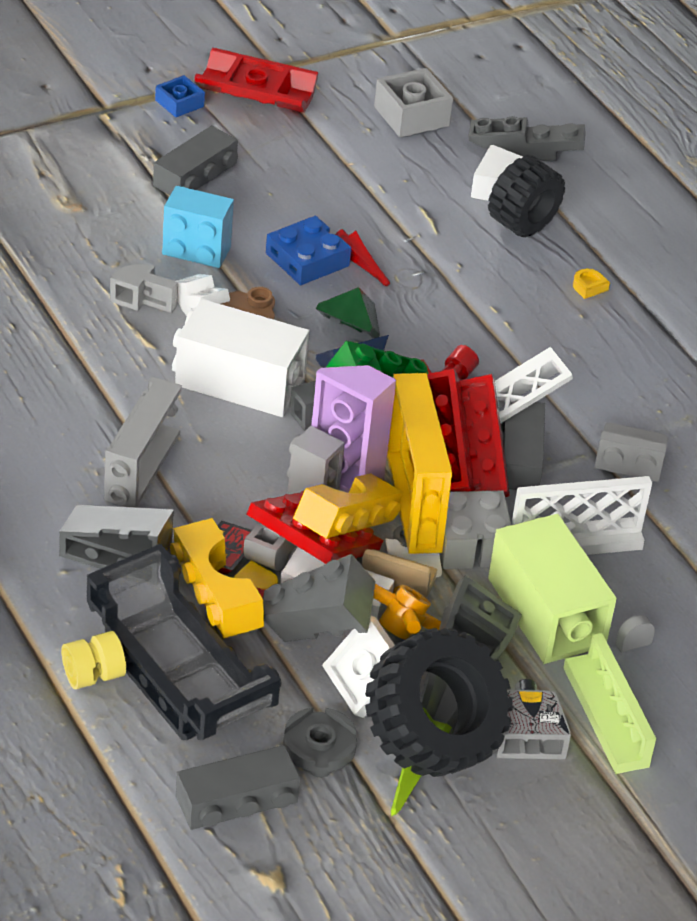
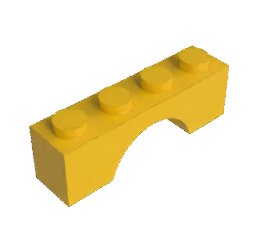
[293,473,404,539]
[170,518,264,638]

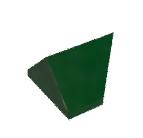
[316,287,380,338]

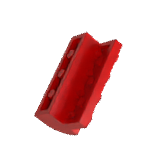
[427,369,510,497]

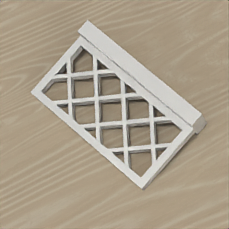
[511,476,652,555]

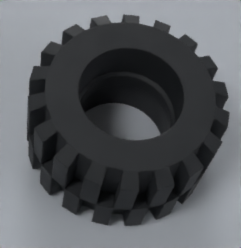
[488,155,565,238]

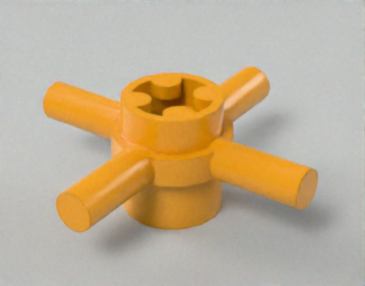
[373,583,441,640]

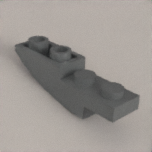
[468,116,586,160]

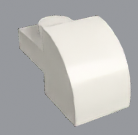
[176,274,230,316]

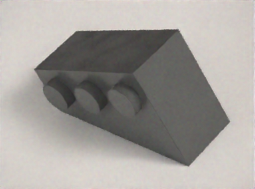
[59,505,174,586]
[263,554,376,642]

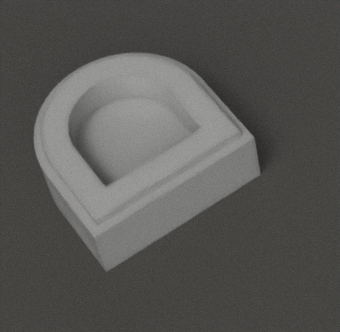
[616,615,655,653]

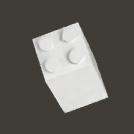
[172,299,310,417]

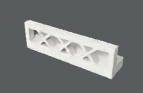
[495,347,573,423]

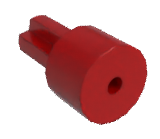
[442,345,479,380]

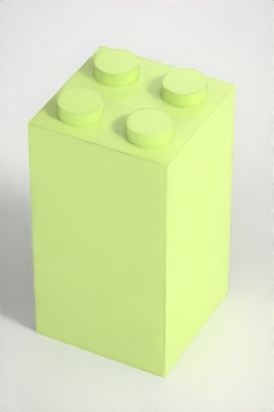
[488,514,617,664]

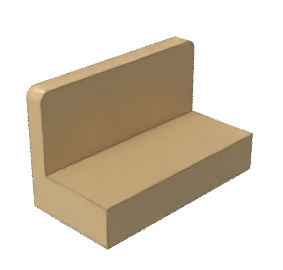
[362,549,438,598]

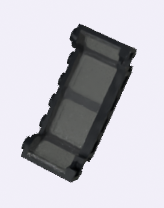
[87,544,282,740]

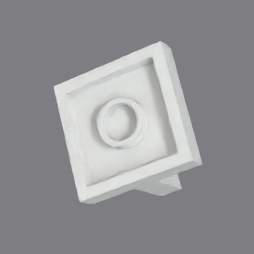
[322,615,395,718]

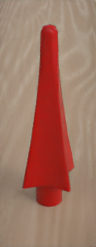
[335,229,390,286]

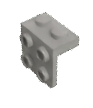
[594,423,668,482]

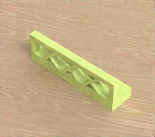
[563,633,656,774]

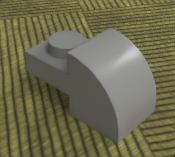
[110,264,178,313]
[243,523,296,571]

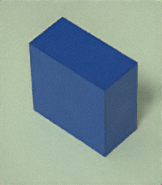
[155,75,205,117]

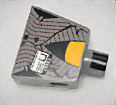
[496,679,571,759]

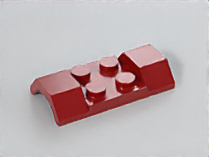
[194,47,318,113]

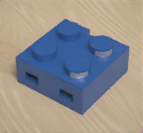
[266,215,351,286]

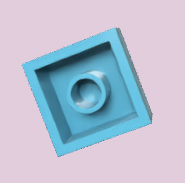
[162,186,234,268]

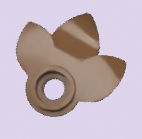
[221,287,275,320]

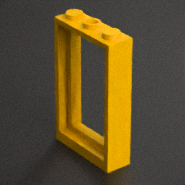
[387,373,452,554]

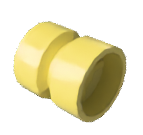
[61,631,126,689]

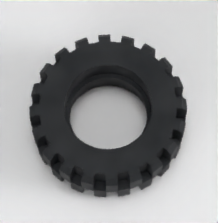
[365,628,513,777]

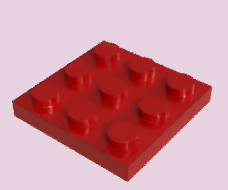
[246,491,384,564]

